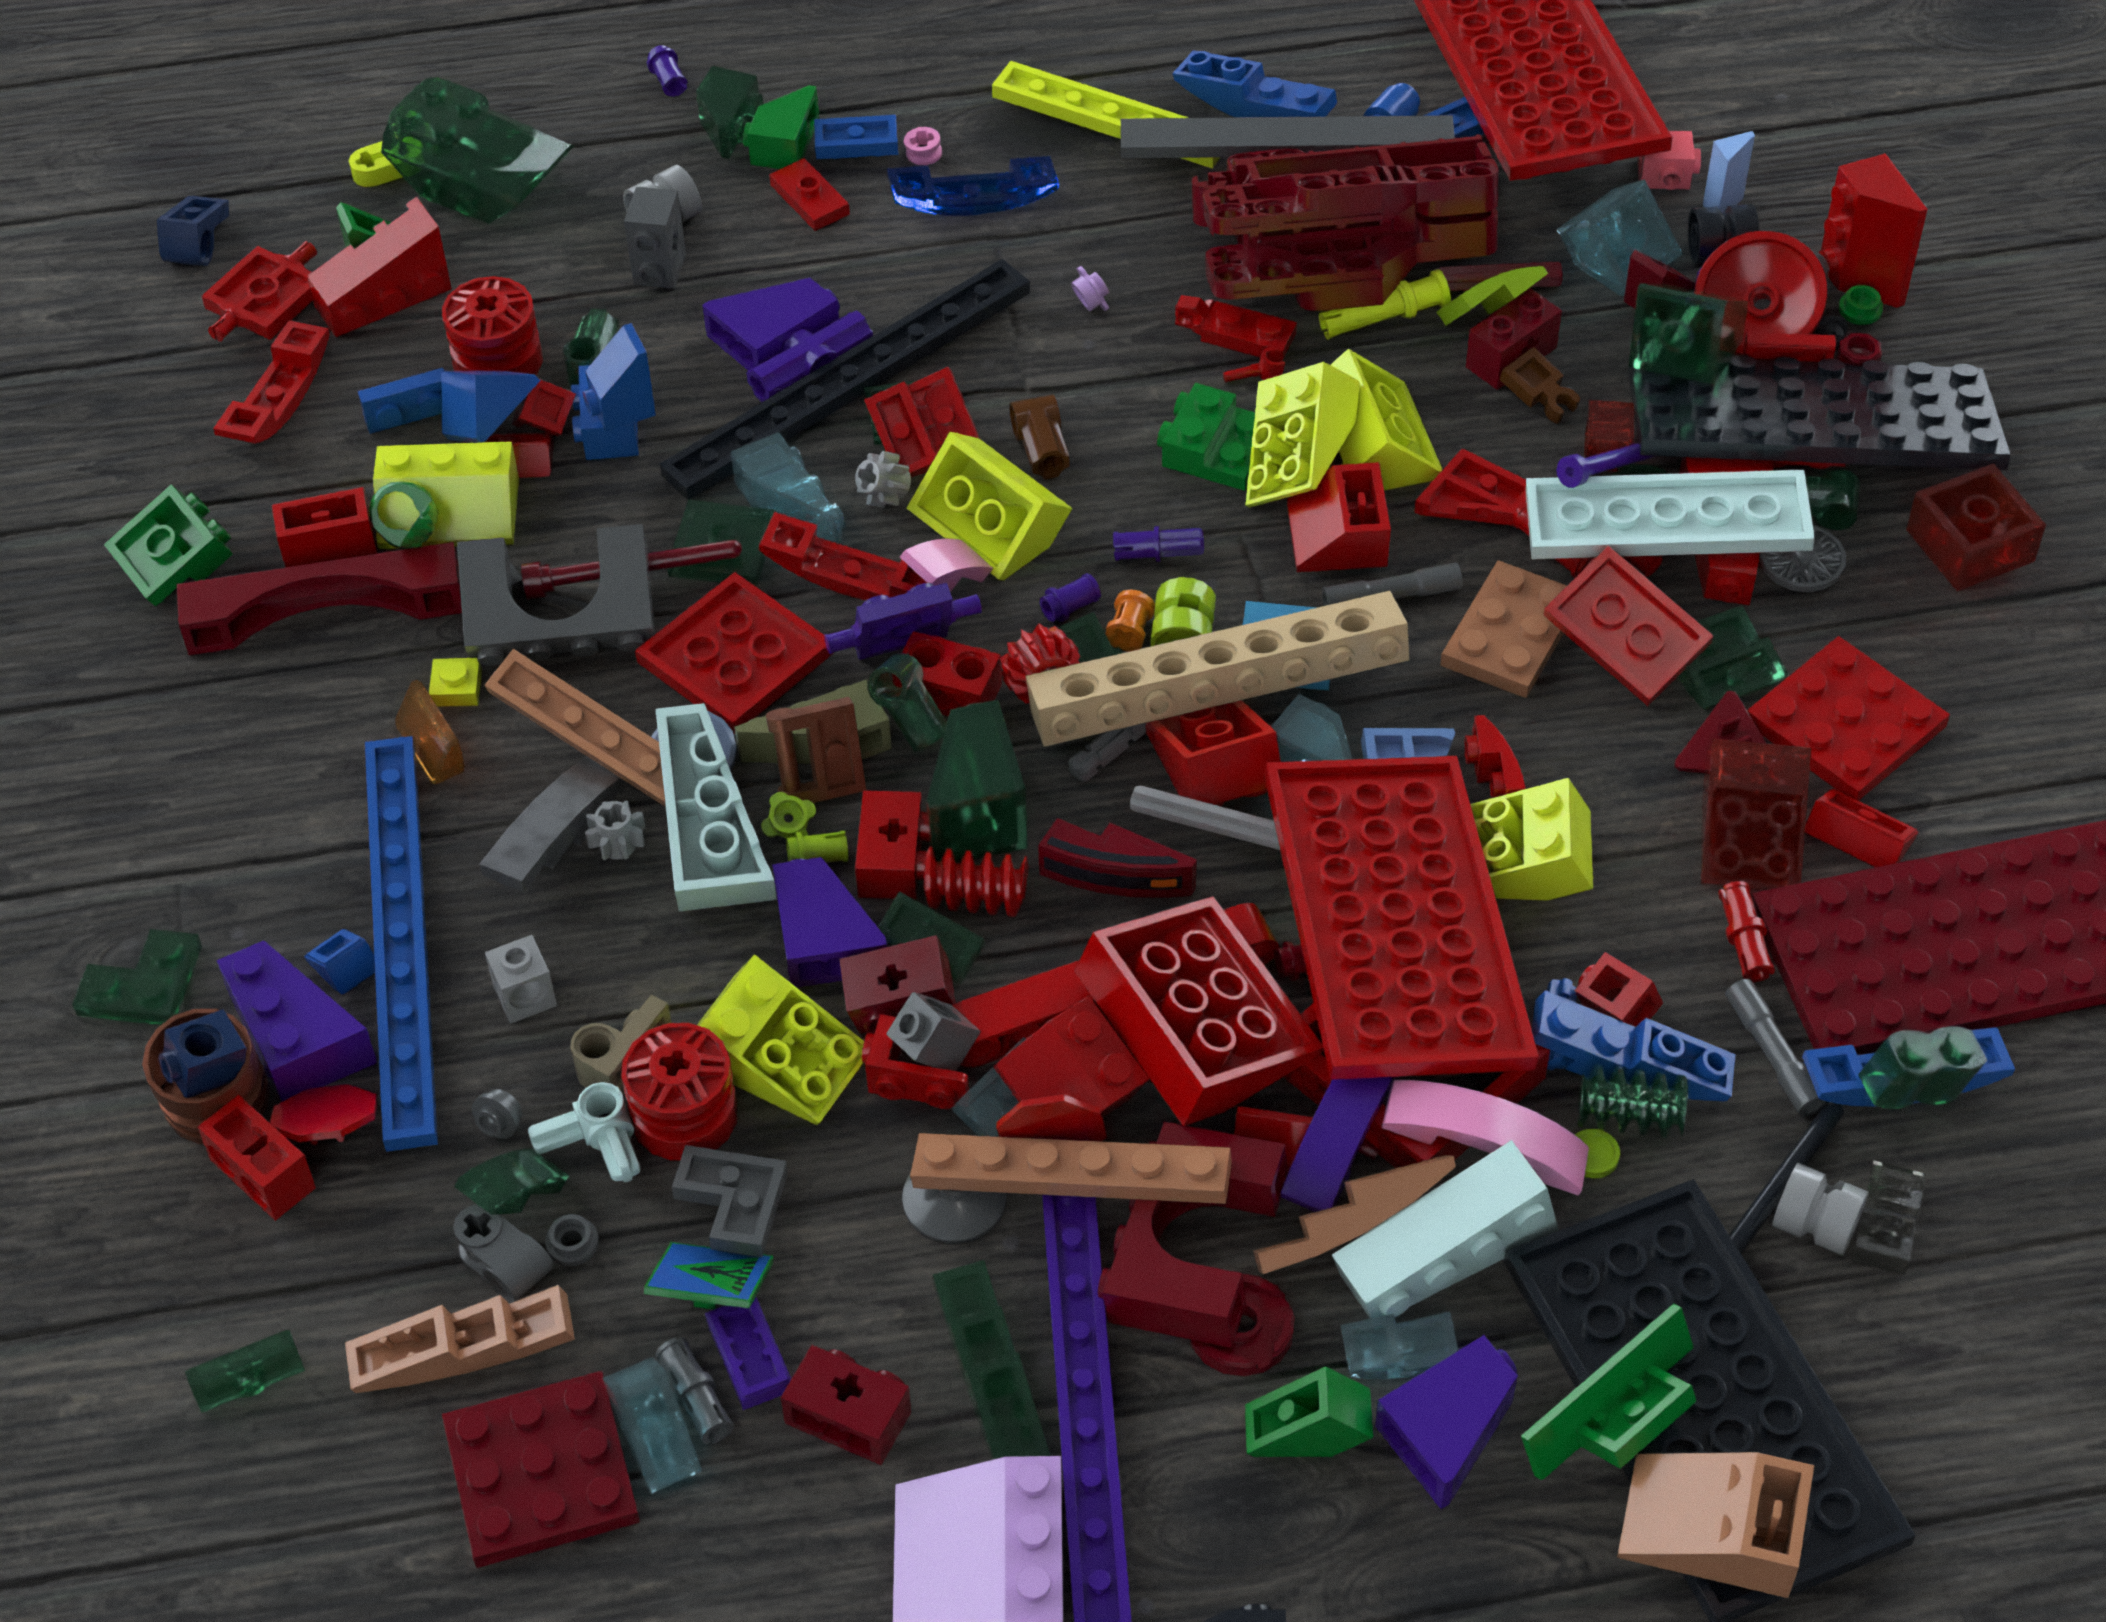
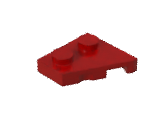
[1415,448,1526,525]

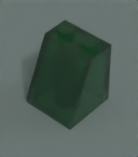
[1628,283,1748,385]
[927,700,1028,863]

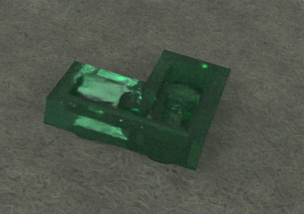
[72,929,202,1025]

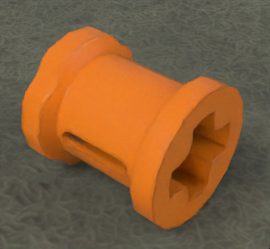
[1104,589,1155,652]

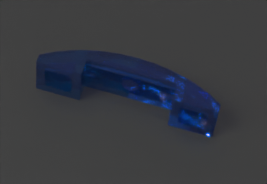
[887,156,1059,216]

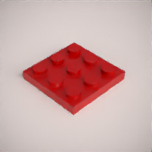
[635,572,834,734]
[1747,636,1950,801]

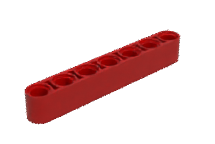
[952,903,1280,1068]

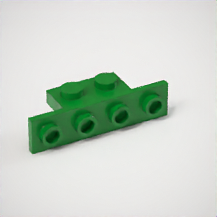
[1521,1304,1696,1480]

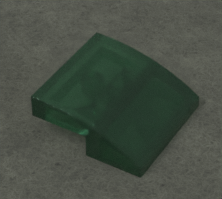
[1677,605,1789,710]

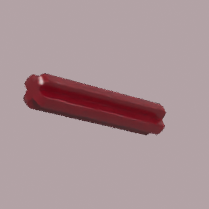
[1437,261,1563,292]

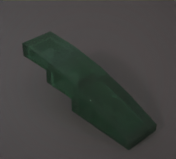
[932,1260,1050,1460]

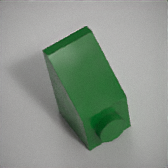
[743,85,820,169]
[1245,1366,1373,1457]

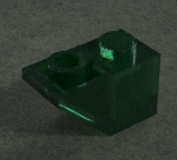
[696,66,763,159]

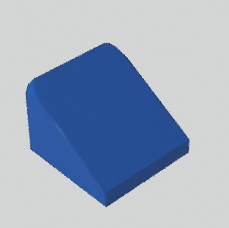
[305,929,375,994]

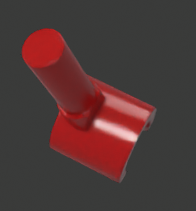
[1223,347,1286,383]

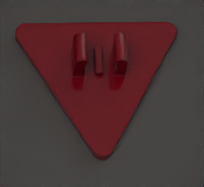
[1674,691,1781,780]

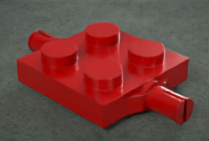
[201,241,317,342]

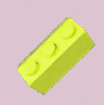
[1331,349,1443,490]
[907,432,1072,581]
[373,442,519,549]

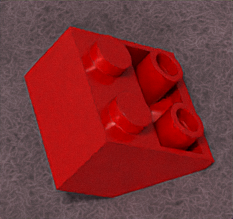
[1287,462,1391,572]
[272,486,377,568]

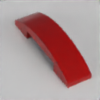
[213,320,330,444]
[759,512,927,600]

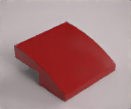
[864,367,981,477]

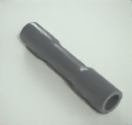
[1322,562,1463,606]
[1725,979,1826,1117]

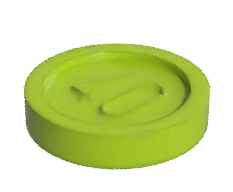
[1575,1129,1620,1178]

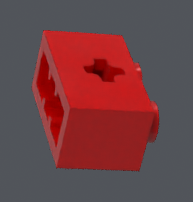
[855,791,932,899]

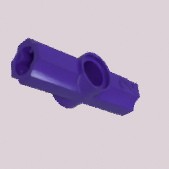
[747,310,873,402]

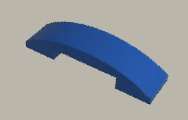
[1802,1027,2015,1107]

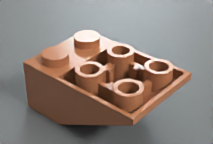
[1617,1452,1814,1598]

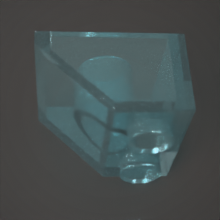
[1557,179,1683,296]

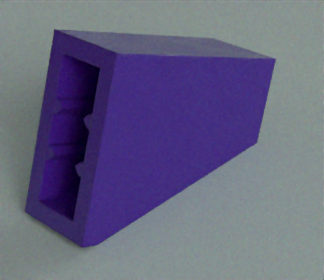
[702,278,840,370]
[772,857,887,988]
[1375,1335,1518,1509]

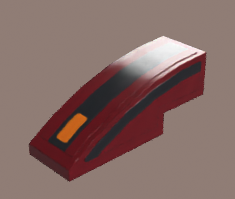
[1038,818,1197,898]

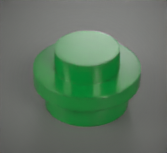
[1839,285,1883,325]

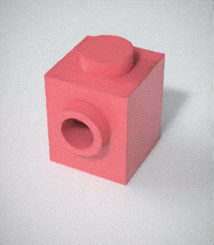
[1637,131,1701,190]

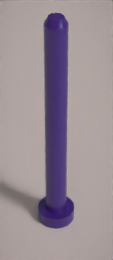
[1557,443,1657,488]

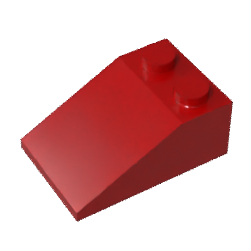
[1145,700,1281,806]

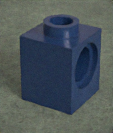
[159,1009,247,1098]

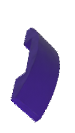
[1281,1076,1400,1212]

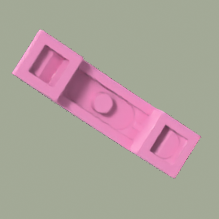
[1382,1080,1589,1195]

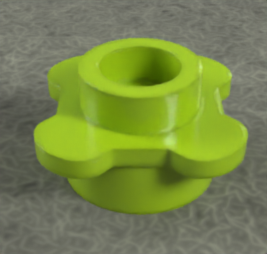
[761,792,816,838]

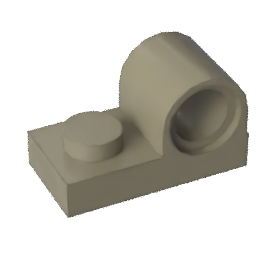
[570,995,671,1094]

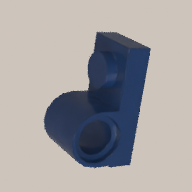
[157,196,229,266]

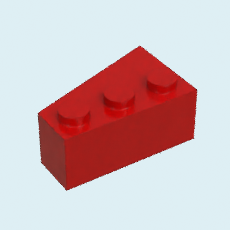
[307,197,452,337]

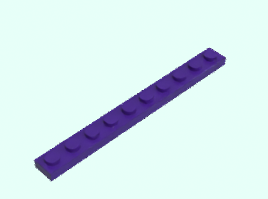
[1042,1195,1132,1622]

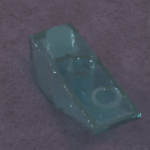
[731,432,845,545]

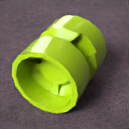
[1151,577,1216,646]

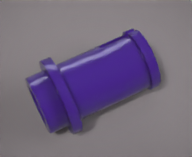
[647,45,688,97]
[1039,573,1101,622]

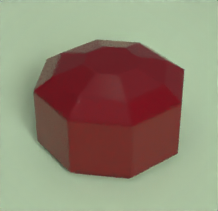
[1837,333,1882,366]

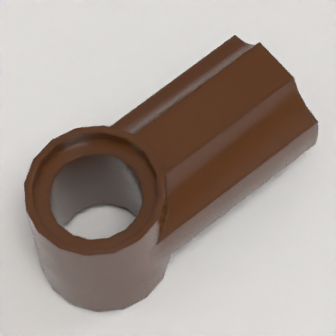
[1009,394,1070,479]

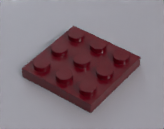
[442,1370,640,1568]

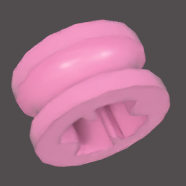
[904,127,942,165]

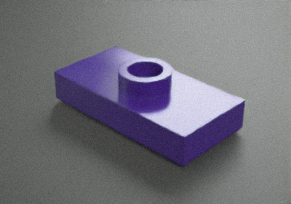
[705,1297,791,1410]

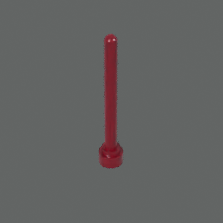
[521,540,742,600]

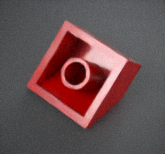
[994,995,1149,1117]

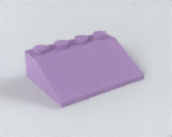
[893,1456,1063,1622]

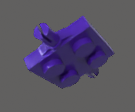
[824,583,982,660]

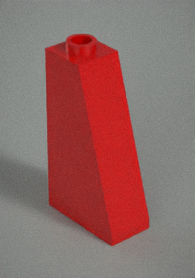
[1679,457,1775,606]

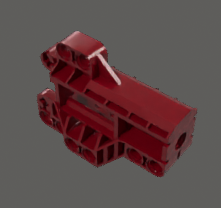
[1192,134,1498,311]

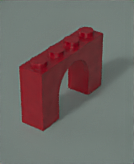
[1098,1122,1289,1348]

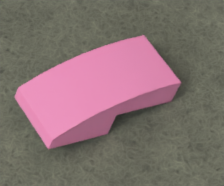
[900,538,993,591]

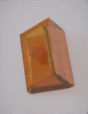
[395,679,465,784]

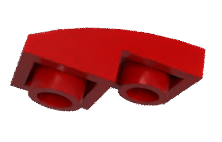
[1464,715,1526,798]

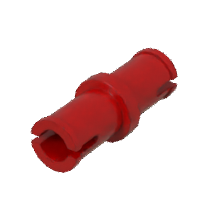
[1718,881,1775,982]

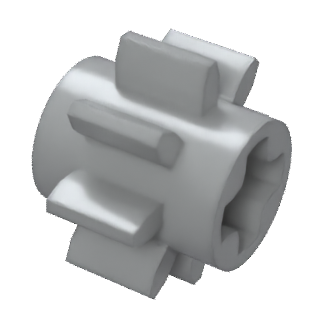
[855,451,911,508]
[585,800,646,860]

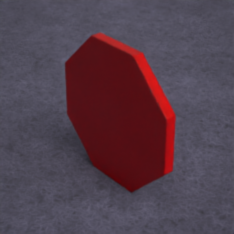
[270,1084,378,1145]
[996,1094,1107,1142]

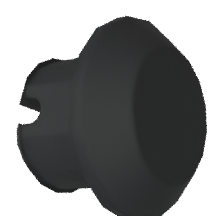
[1812,315,1848,352]

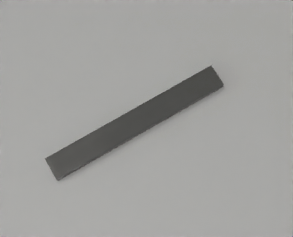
[1121,115,1455,158]

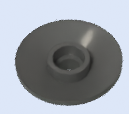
[902,1173,1007,1244]

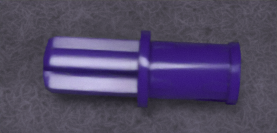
[1113,526,1205,562]

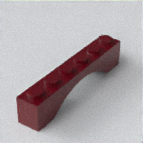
[177,542,462,655]

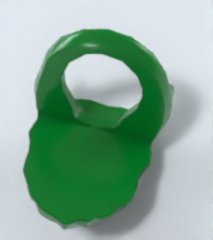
[369,481,439,549]

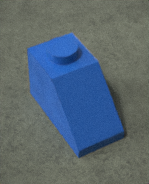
[582,323,656,432]

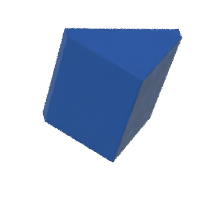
[441,370,540,443]

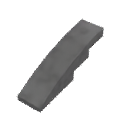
[480,756,626,893]

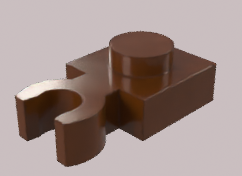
[1499,347,1580,424]

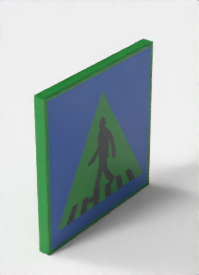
[644,1242,774,1310]

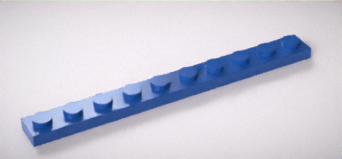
[365,736,438,1152]

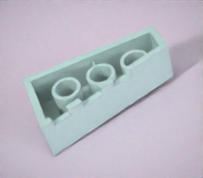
[656,703,777,911]
[1332,1140,1559,1324]

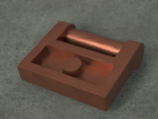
[766,697,866,803]

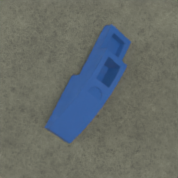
[1173,50,1337,117]
[1531,990,1736,1101]

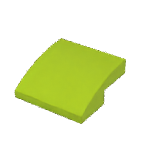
[1436,266,1548,325]

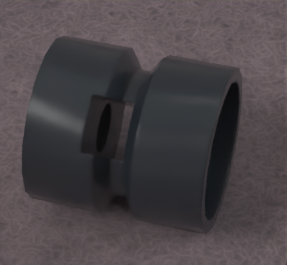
[1688,204,1759,263]

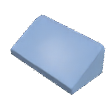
[1703,131,1755,213]

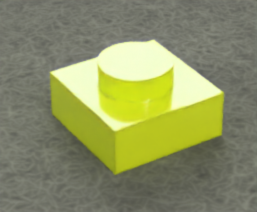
[429,658,482,707]

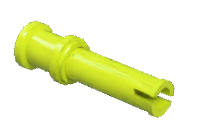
[1319,269,1451,339]

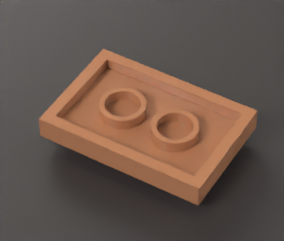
[1440,560,1567,698]

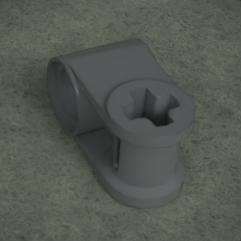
[453,1204,554,1303]

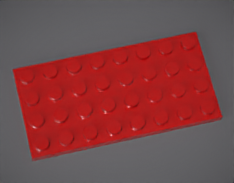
[1414,0,1672,181]
[1264,756,1539,1080]

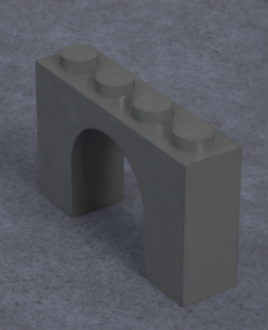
[457,524,655,666]

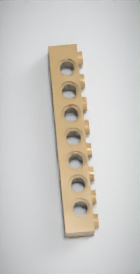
[1026,591,1409,747]

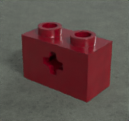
[1466,288,1562,390]
[839,935,956,1034]
[780,1345,912,1466]

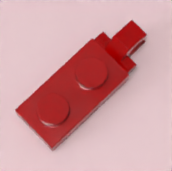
[1175,295,1297,361]

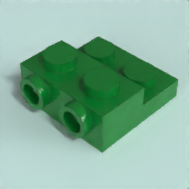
[1157,382,1255,491]
[104,484,233,607]

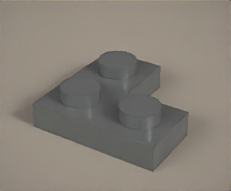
[672,1145,788,1258]

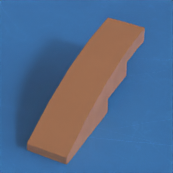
[1253,1155,1456,1274]
[345,1285,575,1393]

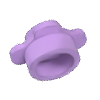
[1071,266,1109,311]

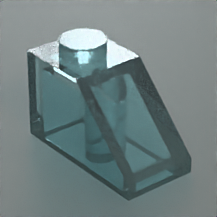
[1271,694,1352,762]
[602,1357,703,1493]

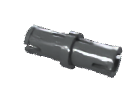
[655,1337,734,1444]

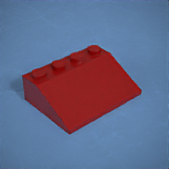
[1074,896,1324,1126]

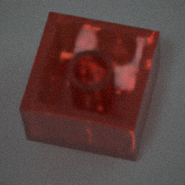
[1906,463,2046,591]

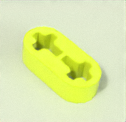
[349,134,428,187]

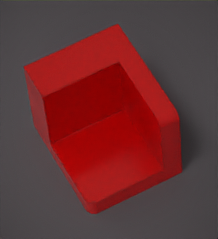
[511,378,576,437]

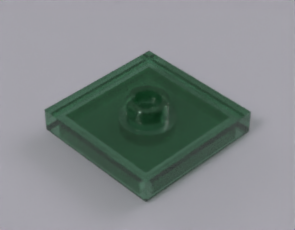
[667,500,776,587]

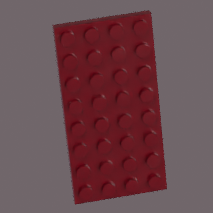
[1751,820,2106,1055]

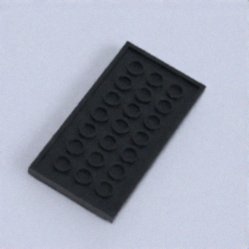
[1628,351,2010,470]
[1504,1179,1916,1622]

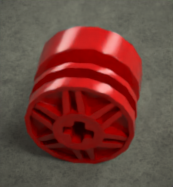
[442,276,543,375]
[621,1023,738,1161]

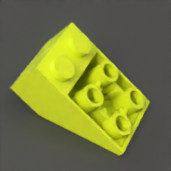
[1245,362,1360,508]
[1470,778,1593,901]
[697,954,864,1125]

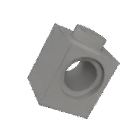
[485,935,557,1024]

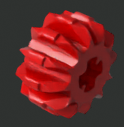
[999,623,1081,704]

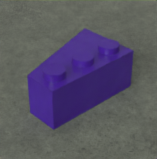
[216,940,377,1102]

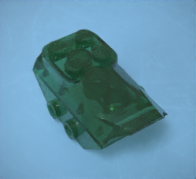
[381,77,574,224]

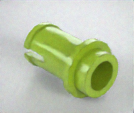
[786,830,848,863]

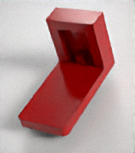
[862,1014,970,1109]

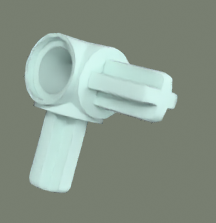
[528,1082,640,1183]

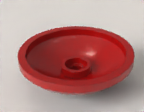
[1694,231,1828,355]

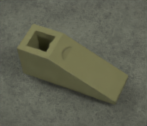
[735,679,892,764]

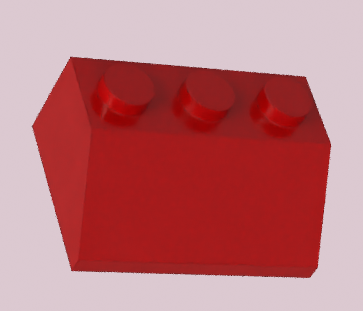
[1818,153,1928,308]

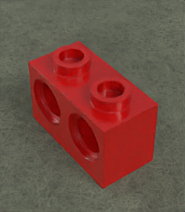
[892,631,1002,725]
[197,1094,316,1221]

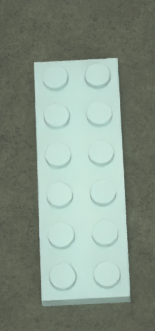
[1525,470,1815,559]

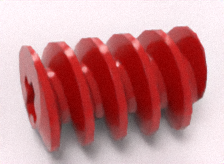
[924,846,1029,917]

